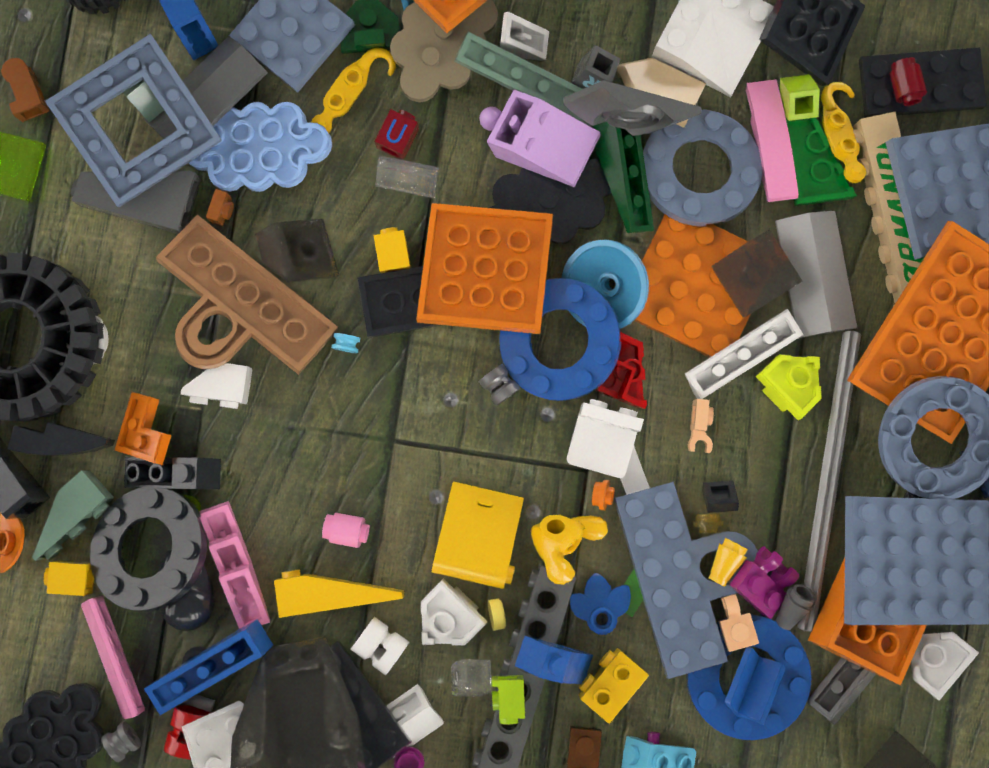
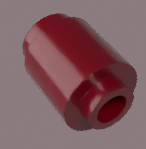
[889,57,927,106]

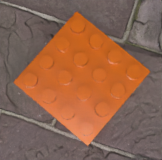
[416,203,553,334]
[634,214,779,358]

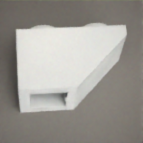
[181,363,252,409]

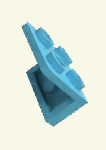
[621,736,696,768]

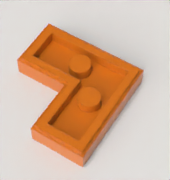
[115,392,171,465]

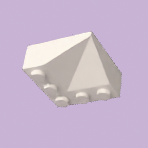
[652,0,774,98]

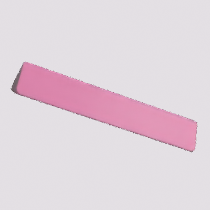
[81,596,145,719]

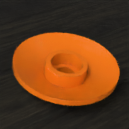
[0,513,25,573]

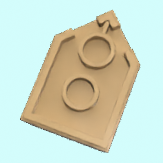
[616,57,706,128]

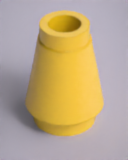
[709,538,748,586]

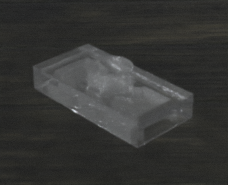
[375,155,439,198]

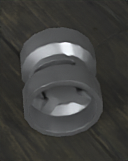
[478,364,520,406]

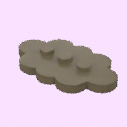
[390,0,498,102]

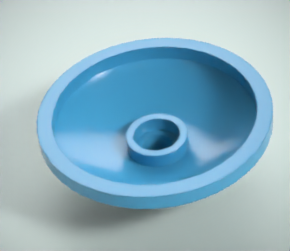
[562,240,649,329]

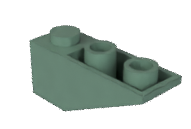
[32,470,114,561]

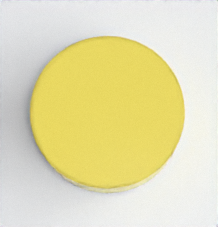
[488,598,506,631]

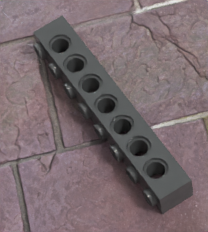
[472,564,577,768]

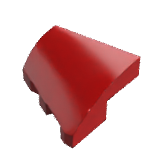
[594,332,647,409]

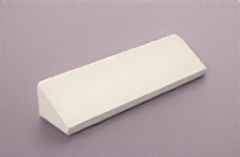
[685,309,804,399]

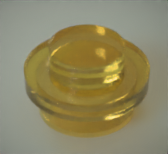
[693,514,724,533]

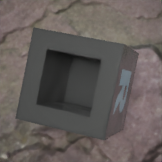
[571,45,621,89]

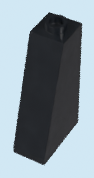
[0,438,50,519]

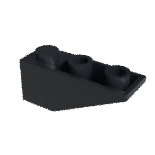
[124,457,221,489]

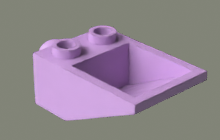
[479,90,601,187]

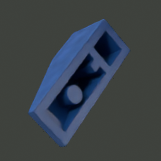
[515,636,593,684]

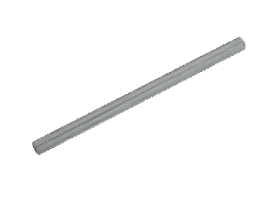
[797,331,861,632]

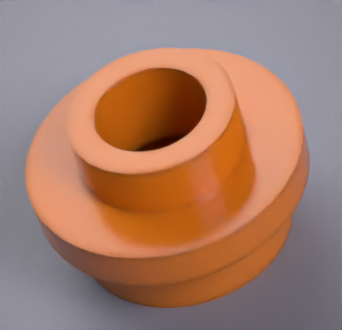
[592,480,615,511]

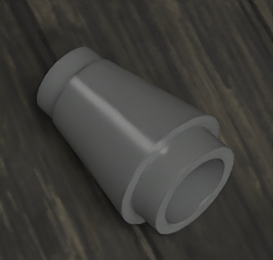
[776,584,816,630]

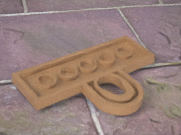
[156,215,338,375]

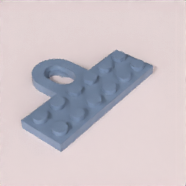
[614,482,758,679]

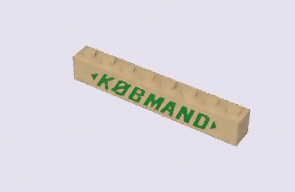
[852,112,924,306]

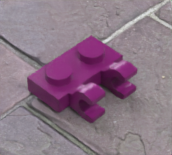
[730,546,799,619]

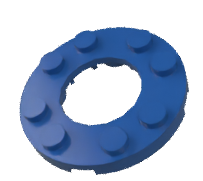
[499,278,621,401]
[686,614,811,740]

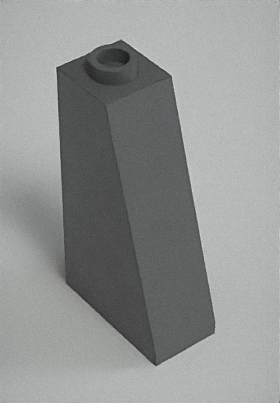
[71,171,201,234]

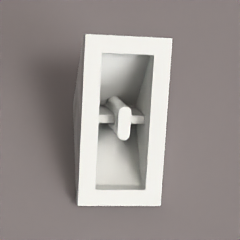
[500,12,549,61]

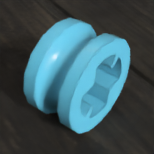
[331,333,361,353]

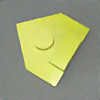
[756,354,822,420]

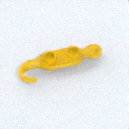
[311,48,396,133]
[821,82,866,183]

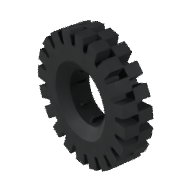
[0,252,104,422]

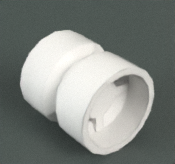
[351,617,409,675]

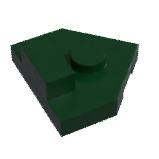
[340,0,400,54]

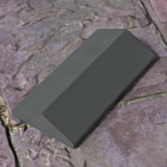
[143,36,268,139]

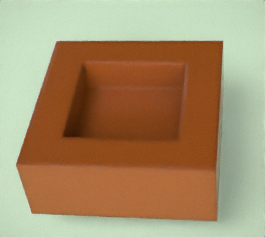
[206,189,234,227]

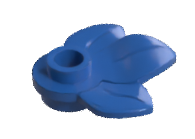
[570,573,631,635]

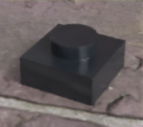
[702,480,739,513]

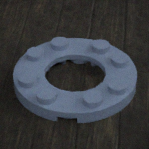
[643,110,763,226]
[878,376,989,499]

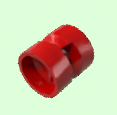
[163,705,212,760]

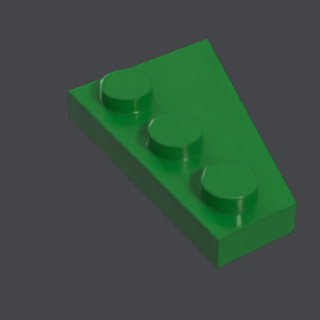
[785,116,857,206]

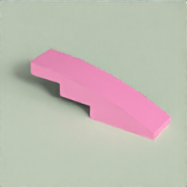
[746,79,799,202]
[199,501,270,629]

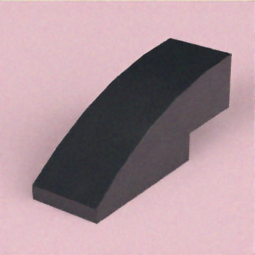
[7,422,115,456]

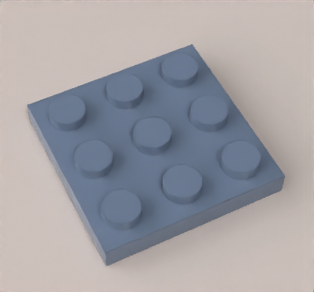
[229,0,355,93]

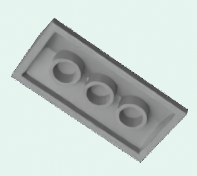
[775,211,857,338]

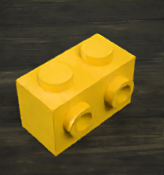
[578,648,649,724]

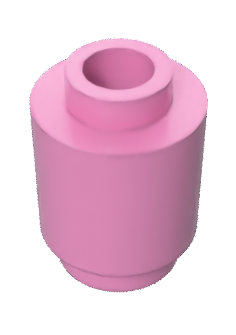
[322,513,370,548]

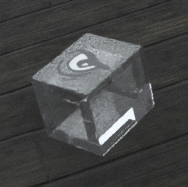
[451,659,492,696]

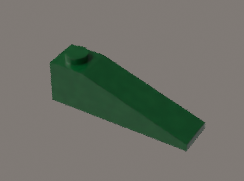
[592,122,654,233]

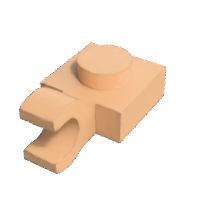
[688,399,714,453]
[718,594,759,652]

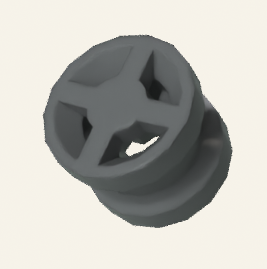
[101,722,141,762]

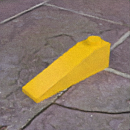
[274,569,404,618]

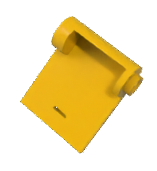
[431,481,524,589]

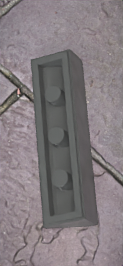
[807,658,876,725]

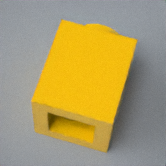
[373,227,411,273]
[44,560,94,596]

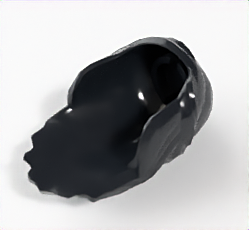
[157,546,215,631]

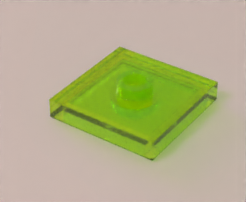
[0,132,46,202]

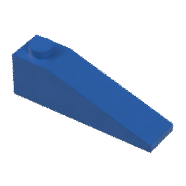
[144,619,273,715]

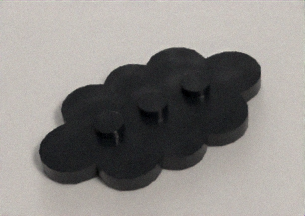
[490,158,612,244]
[0,683,104,768]

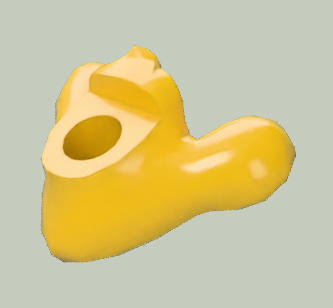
[531,515,608,585]

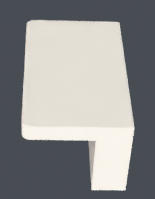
[387,684,444,758]

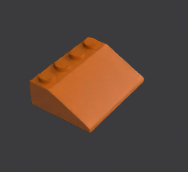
[808,558,927,685]

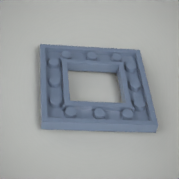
[45,34,222,208]

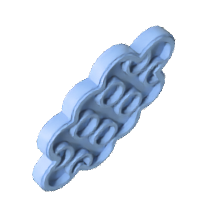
[189,102,332,192]

